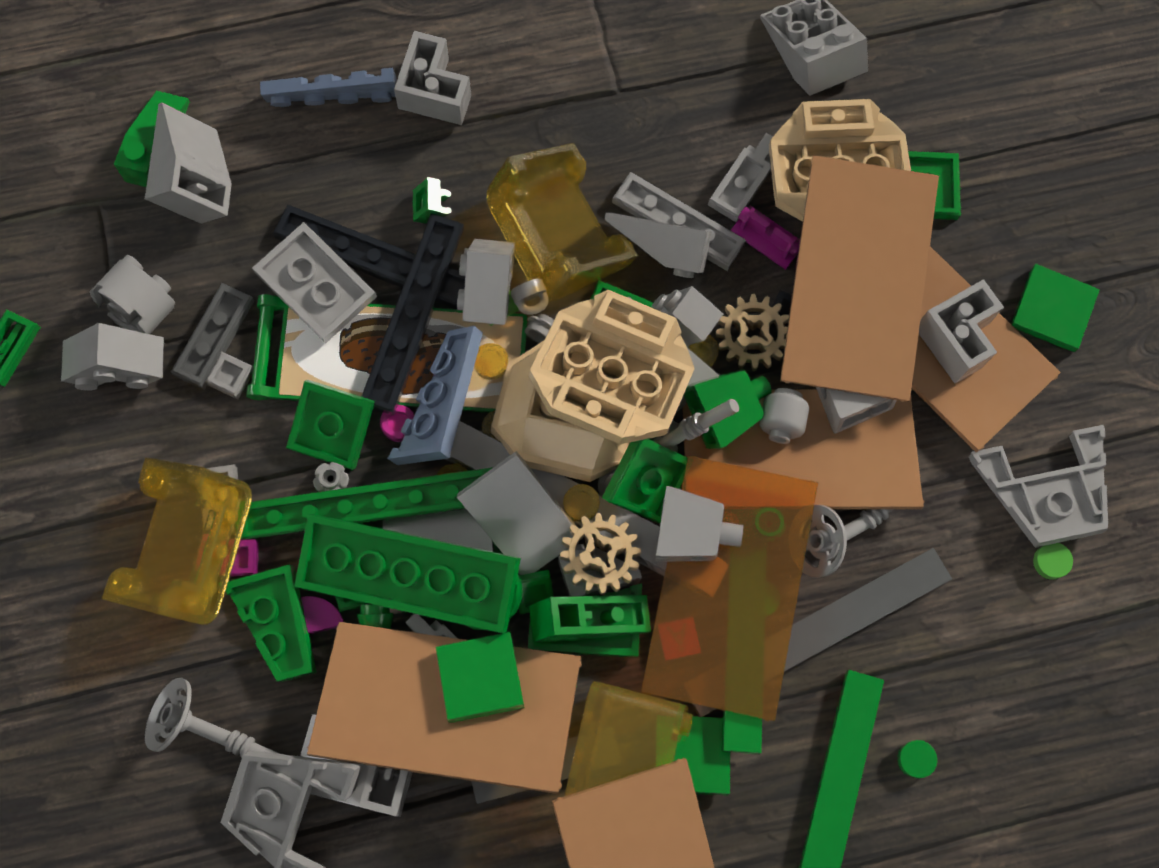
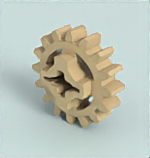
[716,294,789,371]
[560,513,641,595]

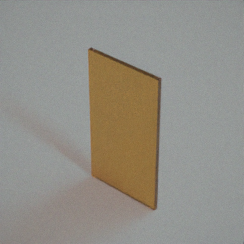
[641,456,818,722]

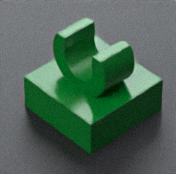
[413,177,451,224]

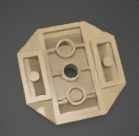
[769,99,911,222]
[529,290,695,444]
[491,341,630,482]

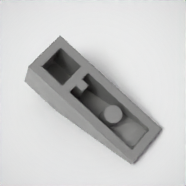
[605,213,711,278]

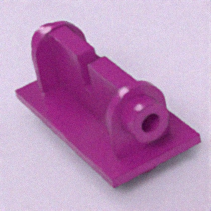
[730,205,800,270]

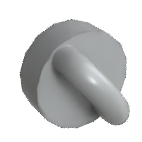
[510,278,549,315]

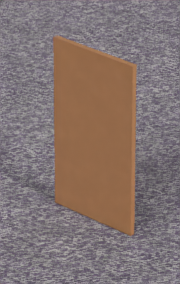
[780,155,939,402]
[912,247,1061,453]
[682,390,924,510]
[307,622,582,794]
[552,758,714,868]

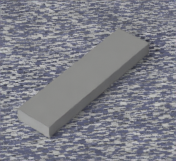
[612,172,746,271]

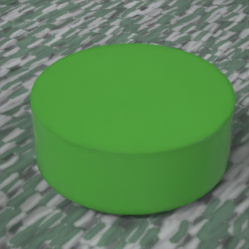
[1033,543,1073,580]

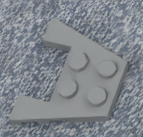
[969,425,1108,548]
[221,750,361,868]

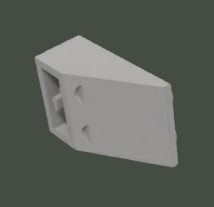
[760,0,868,96]
[145,102,232,224]
[300,714,413,817]

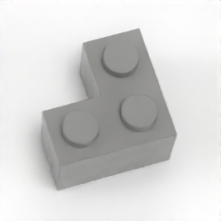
[394,31,471,125]
[457,239,515,325]
[919,279,1004,384]
[651,286,723,348]
[61,323,164,390]

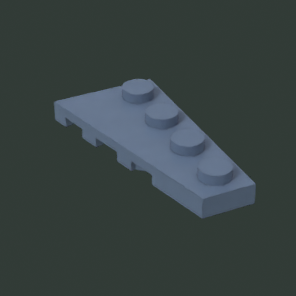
[260,68,397,107]
[388,326,483,465]

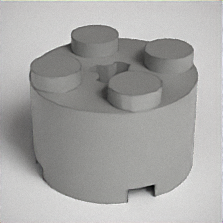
[90,255,175,334]

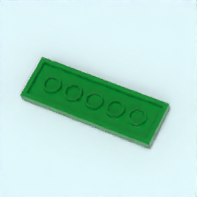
[294,514,521,633]

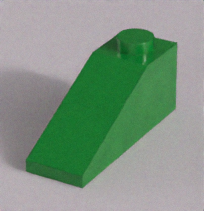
[114,91,190,187]
[529,595,651,642]

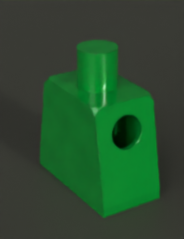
[683,370,772,449]

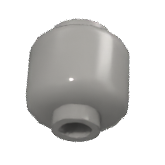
[759,388,809,444]

